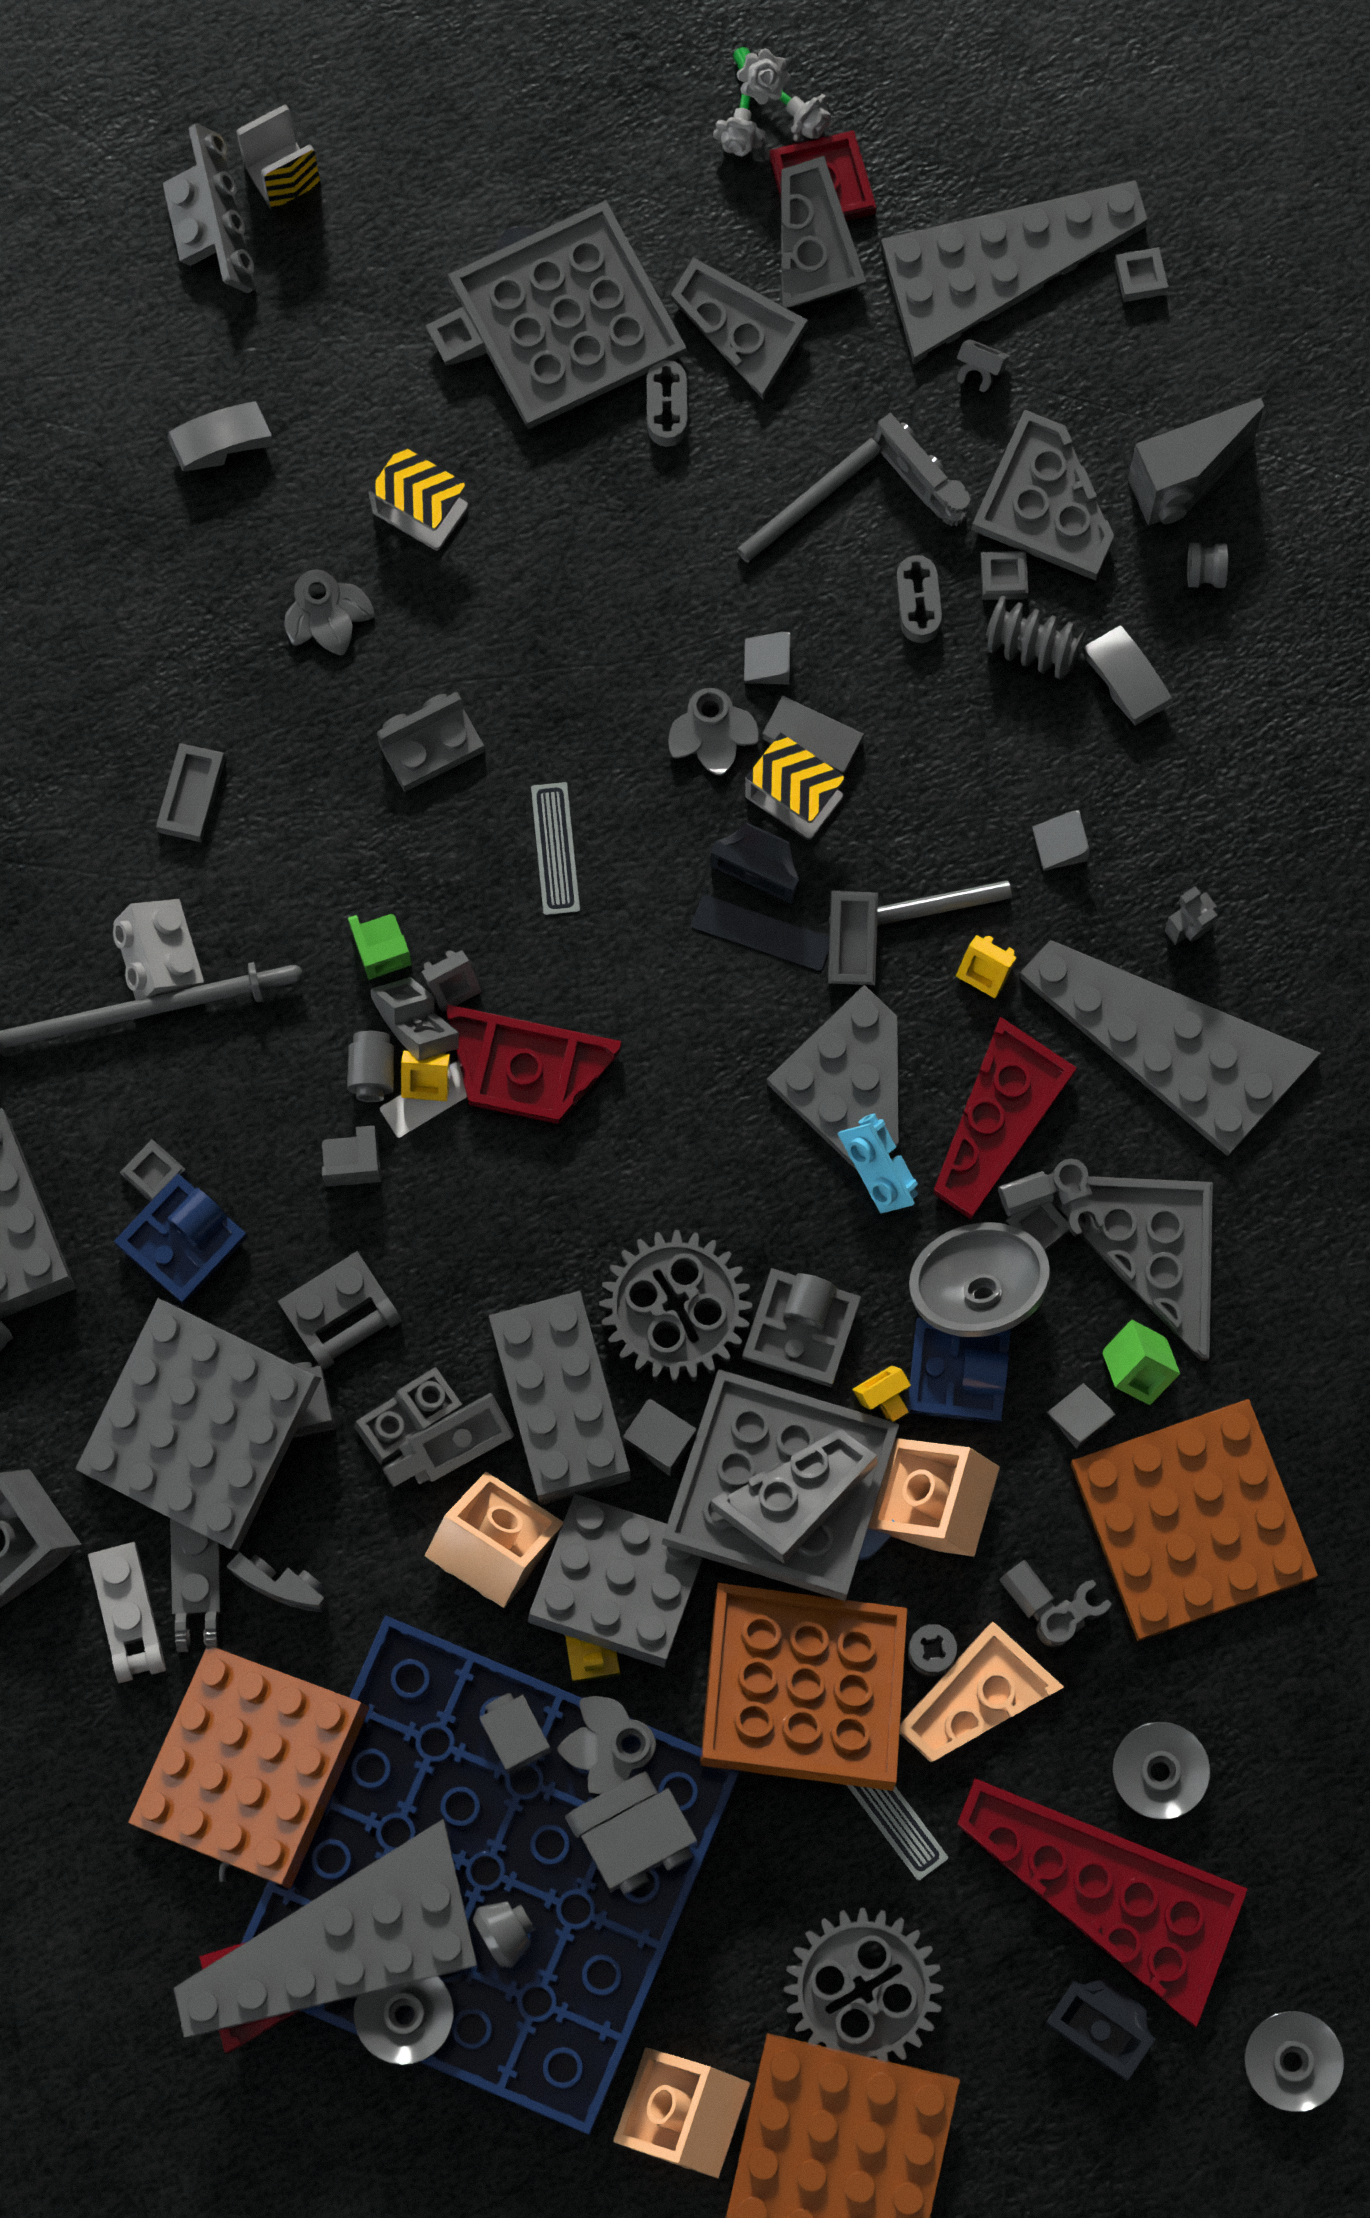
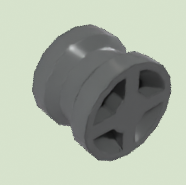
[1187,543,1228,588]
[908,1624,957,1677]

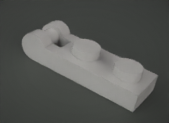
[88,1542,166,1683]

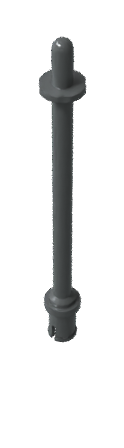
[0,962,303,1054]

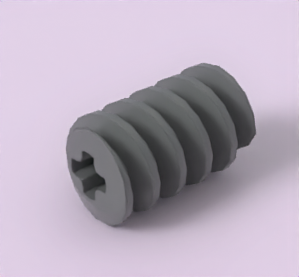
[985,596,1086,680]

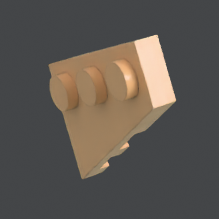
[899,1622,1064,1762]

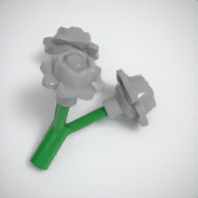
[713,47,831,157]

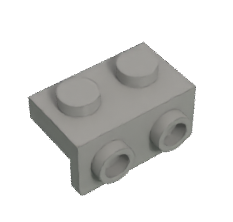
[113,899,204,1000]

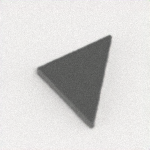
[1046,1174,1213,1361]

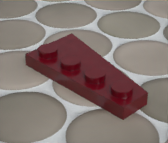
[933,1017,1077,1220]

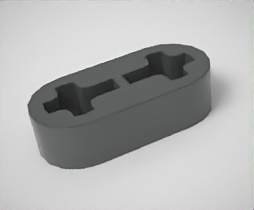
[647,360,687,447]
[896,555,942,643]
[565,1772,658,1839]

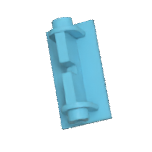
[837,1113,918,1213]

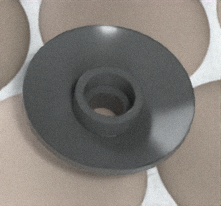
[1113,1722,1210,1820]
[354,1976,454,2065]
[1245,2011,1344,2112]

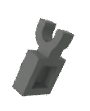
[1165,886,1218,945]

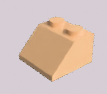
[868,1438,1000,1557]
[425,1472,563,1608]
[613,2047,750,2178]

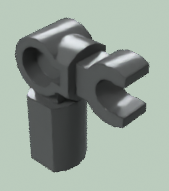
[998,1159,1104,1237]
[999,1560,1111,1647]

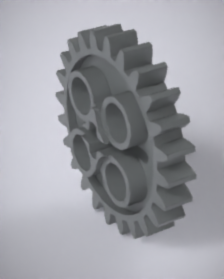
[599,1230,752,1384]
[784,1908,943,2062]

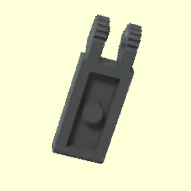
[873,413,971,527]
[170,1519,222,1652]

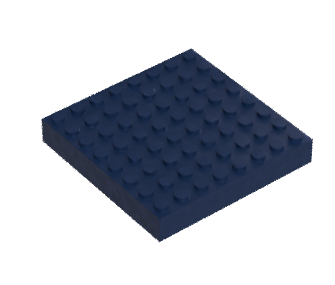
[241,1615,742,2136]

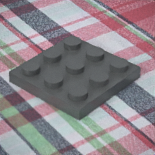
[528,1493,703,1668]

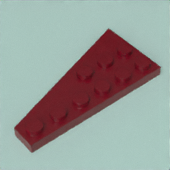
[957,1779,1248,2028]

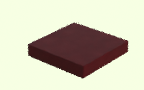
[769,130,876,221]

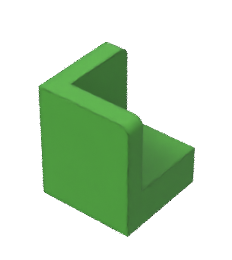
[348,914,412,980]
[1103,1320,1180,1405]

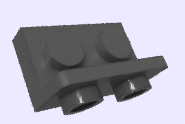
[377,692,485,792]

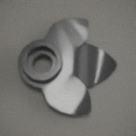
[285,569,374,656]
[668,688,758,776]
[558,1696,656,1794]

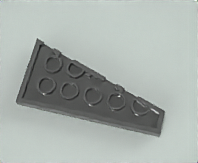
[881,180,1147,364]
[1019,940,1320,1157]
[174,1819,478,2038]

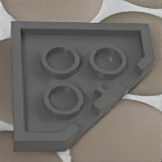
[971,409,1114,581]
[767,985,899,1170]

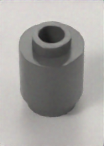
[347,1031,395,1102]

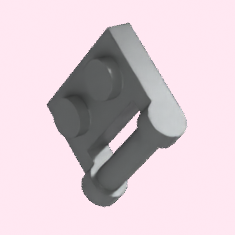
[278,1251,402,1371]

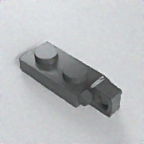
[382,1393,515,1487]

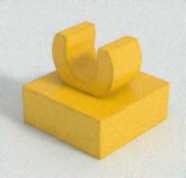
[955,935,1017,998]
[401,1050,450,1102]
[852,1365,911,1422]
[565,1635,620,1683]

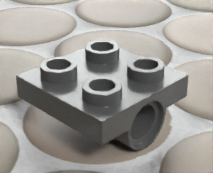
[742,1268,861,1388]

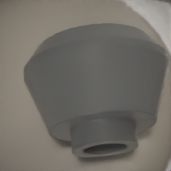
[473,1902,536,1967]

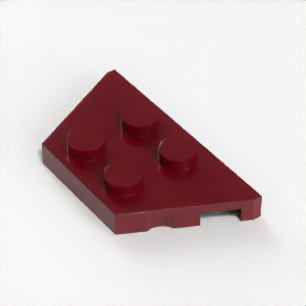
[446,1005,622,1124]

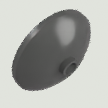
[909,1222,1051,1337]

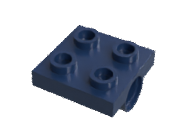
[114,1173,248,1305]
[907,1318,1011,1424]

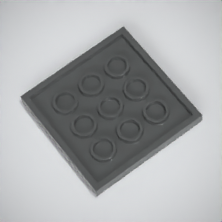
[448,200,686,430]
[75,1298,321,1551]
[662,1369,899,1601]

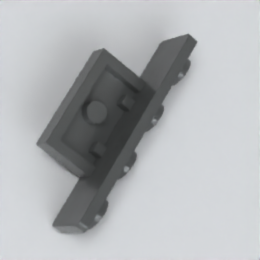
[163,123,256,293]

